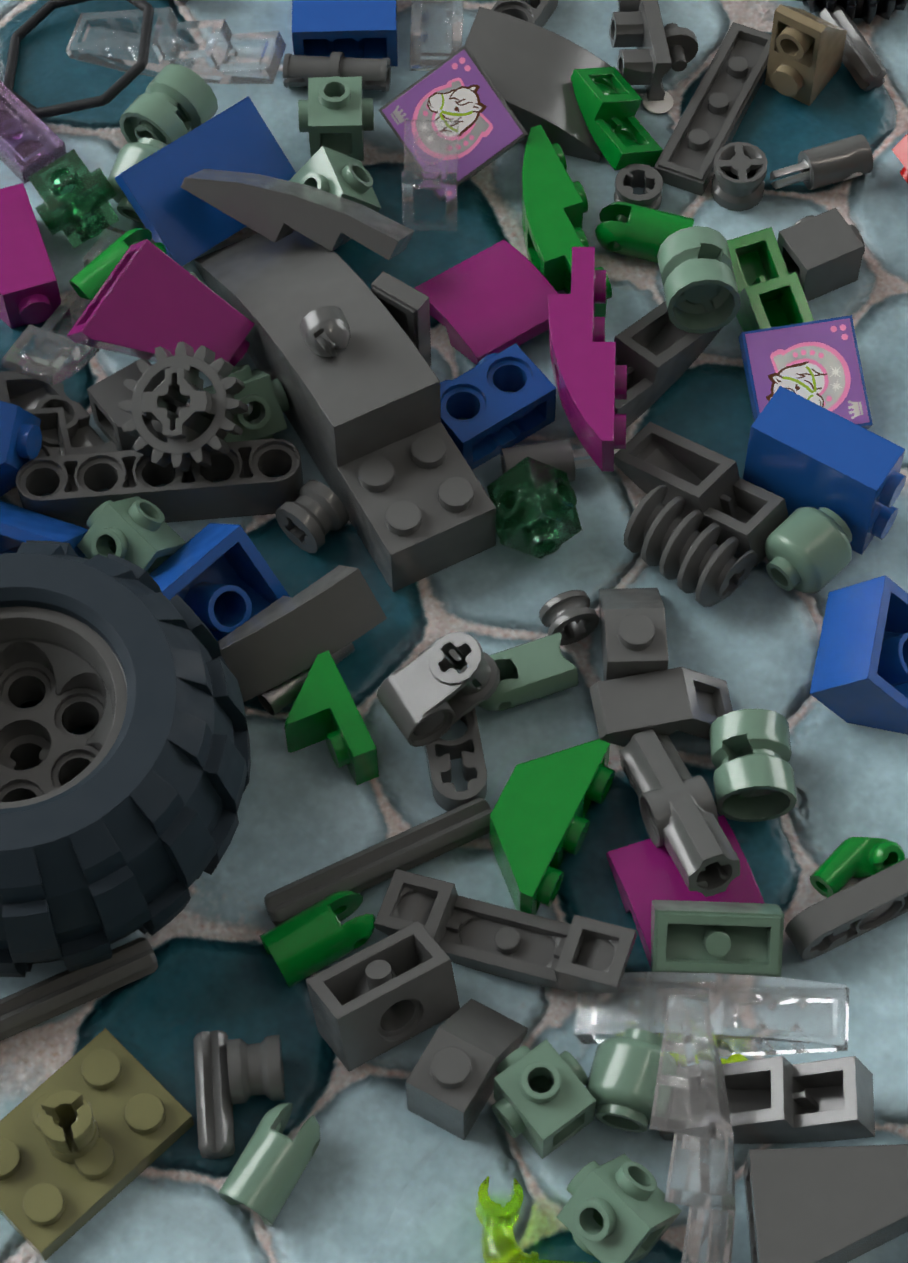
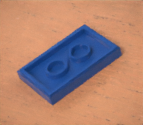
[114,96,296,266]

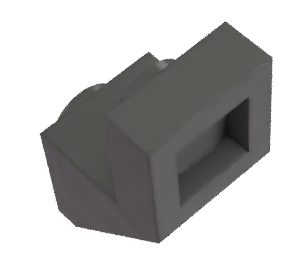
[590,667,733,747]

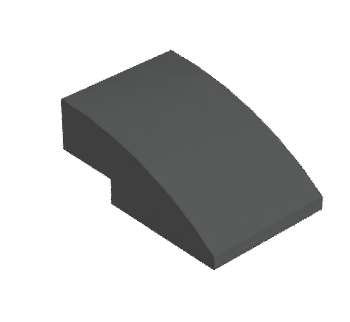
[465,7,611,163]

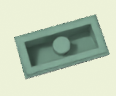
[651,900,784,977]

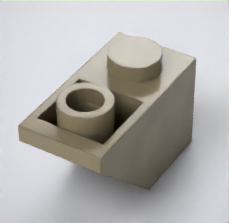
[765,4,847,106]

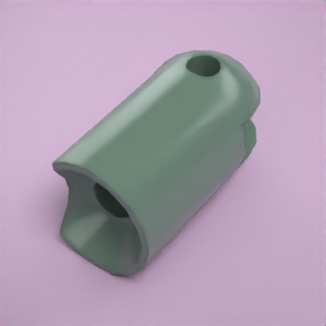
[471,632,579,711]
[218,1103,320,1227]

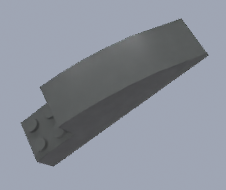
[195,230,496,592]

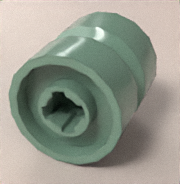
[119,64,218,145]
[657,226,741,334]
[709,709,797,822]

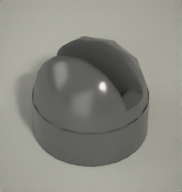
[300,306,351,358]

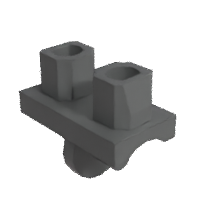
[609,0,698,101]

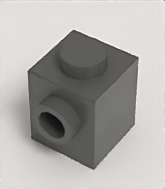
[777,208,865,302]

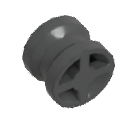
[711,142,768,211]
[275,480,349,553]
[227,1035,285,1105]

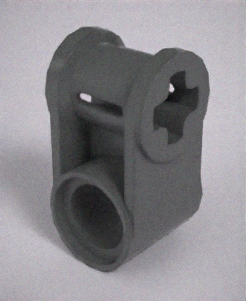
[377,632,500,747]

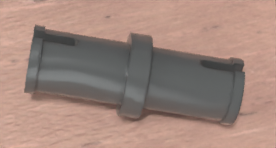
[282,51,391,92]

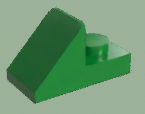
[284,650,379,785]

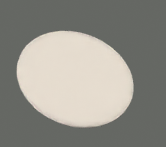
[642,91,674,114]

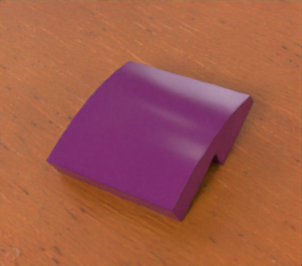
[414,239,558,365]
[606,815,765,968]

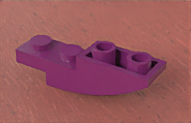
[548,247,627,472]

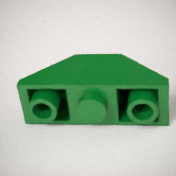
[490,739,615,915]

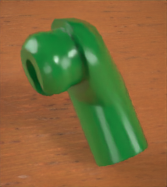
[810,837,905,898]

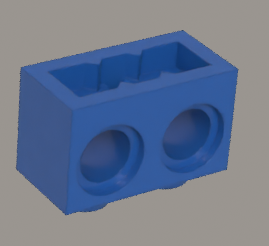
[440,343,556,470]

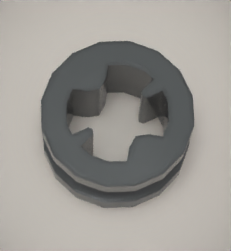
[614,164,663,210]
[539,590,599,646]

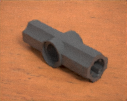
[619,729,740,897]

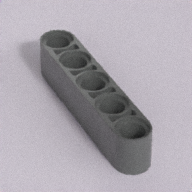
[16,439,304,529]

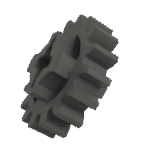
[119,342,248,472]

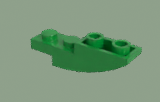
[522,125,612,318]

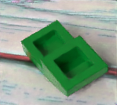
[571,67,663,170]

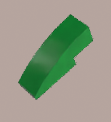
[727,227,814,332]

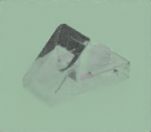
[402,120,459,231]

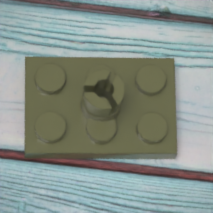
[0,1028,194,1261]

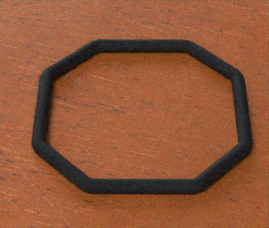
[2,0,154,119]

